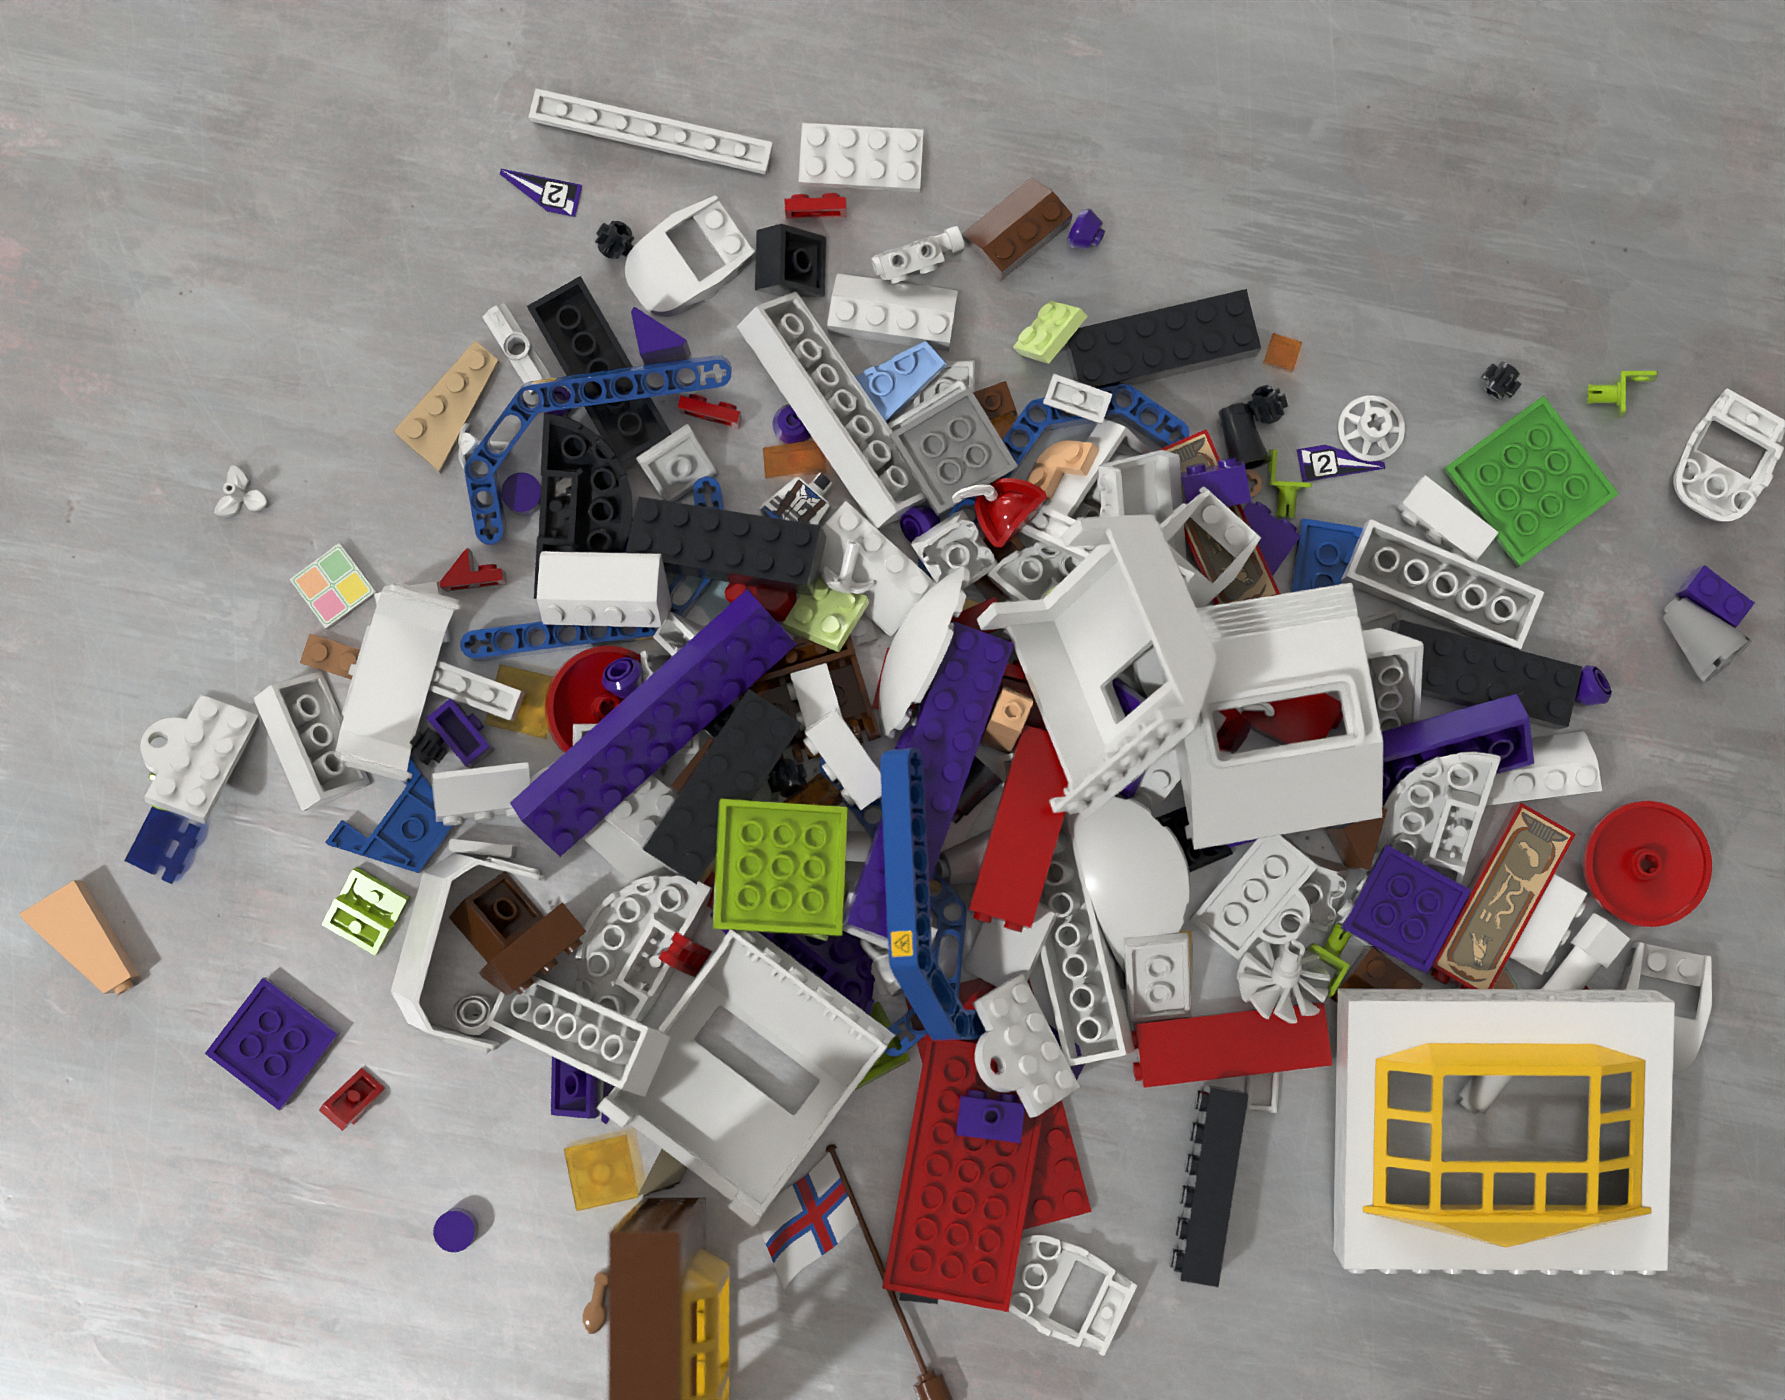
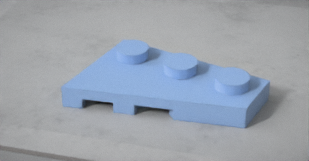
[855,341,948,423]

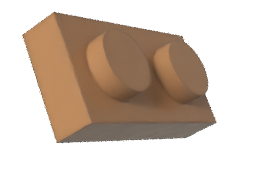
[300,634,360,680]

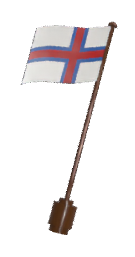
[757,1144,953,1400]

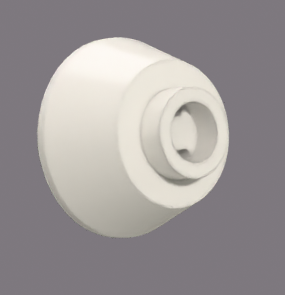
[452,994,494,1036]

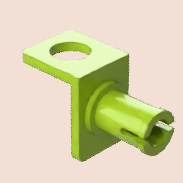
[1587,371,1658,418]
[1266,449,1312,518]
[1305,924,1352,998]

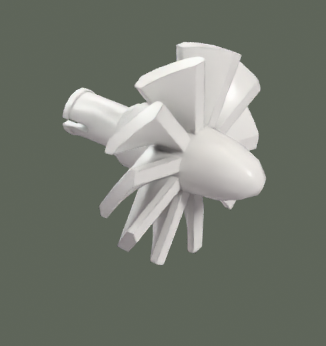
[1237,940,1330,1023]

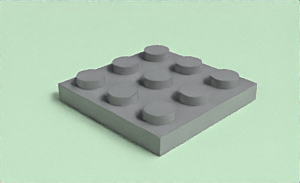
[889,387,1018,516]

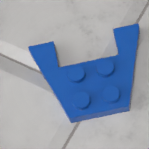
[325,757,455,873]

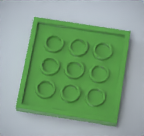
[1443,396,1619,568]

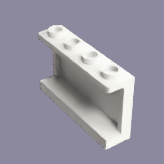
[1097,450,1186,559]

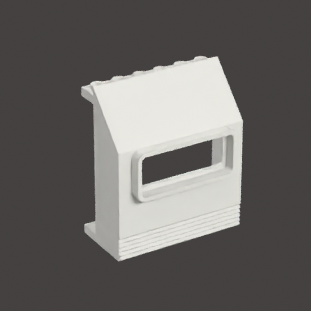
[977,514,1217,821]
[1158,583,1383,850]
[597,929,895,1227]

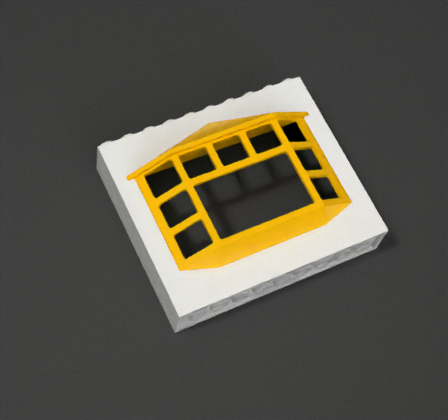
[1333,989,1675,1275]

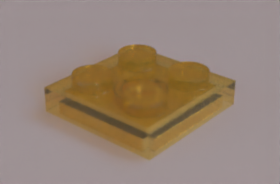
[485,664,553,739]
[564,1134,639,1211]

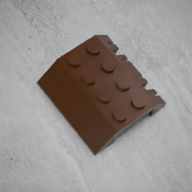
[739,635,881,771]

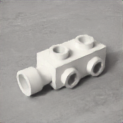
[871,226,964,284]

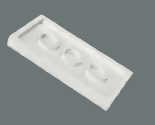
[798,123,924,192]
[603,775,716,882]

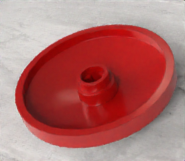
[545,646,642,753]
[1583,801,1712,927]

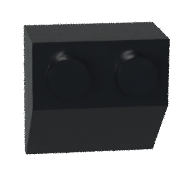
[755,224,826,297]

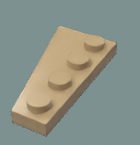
[393,340,500,473]

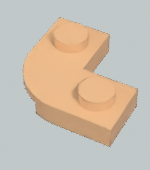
[1027,440,1099,500]

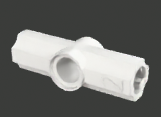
[482,303,552,395]

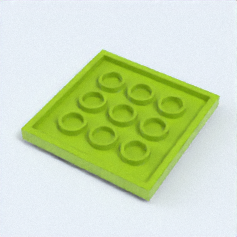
[712,799,848,936]

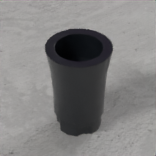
[1218,402,1271,470]
[952,756,1004,824]

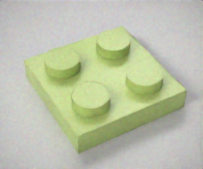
[1013,301,1088,364]
[783,577,869,652]

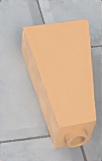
[980,685,1033,754]
[20,880,140,995]

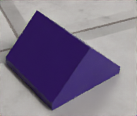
[631,307,691,365]
[551,1056,601,1119]

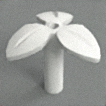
[458,423,509,470]
[214,465,268,517]
[821,541,875,594]

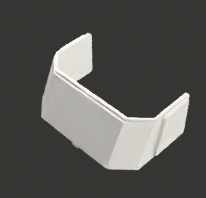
[334,582,461,782]
[391,853,546,1053]

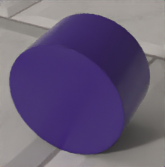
[501,472,541,516]
[433,1208,478,1253]

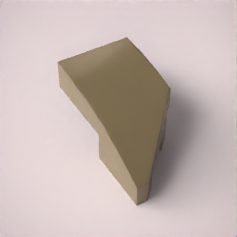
[638,1149,687,1198]

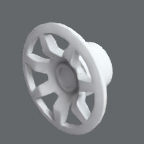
[1338,395,1405,461]

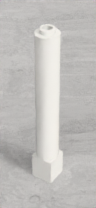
[1458,913,1630,1115]

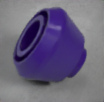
[1067,209,1106,250]
[772,404,811,445]
[900,506,940,543]
[602,657,643,698]
[1575,665,1612,706]

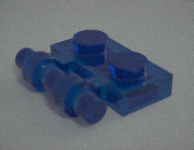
[124,806,201,884]

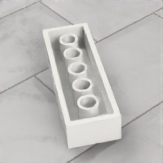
[1341,519,1544,650]
[486,975,671,1097]

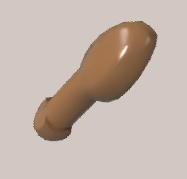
[582,1272,609,1334]

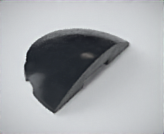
[534,413,633,599]

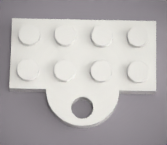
[140,694,259,824]
[1190,835,1319,960]
[972,973,1080,1118]

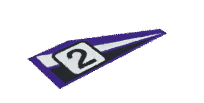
[500,169,582,217]
[1297,445,1386,482]

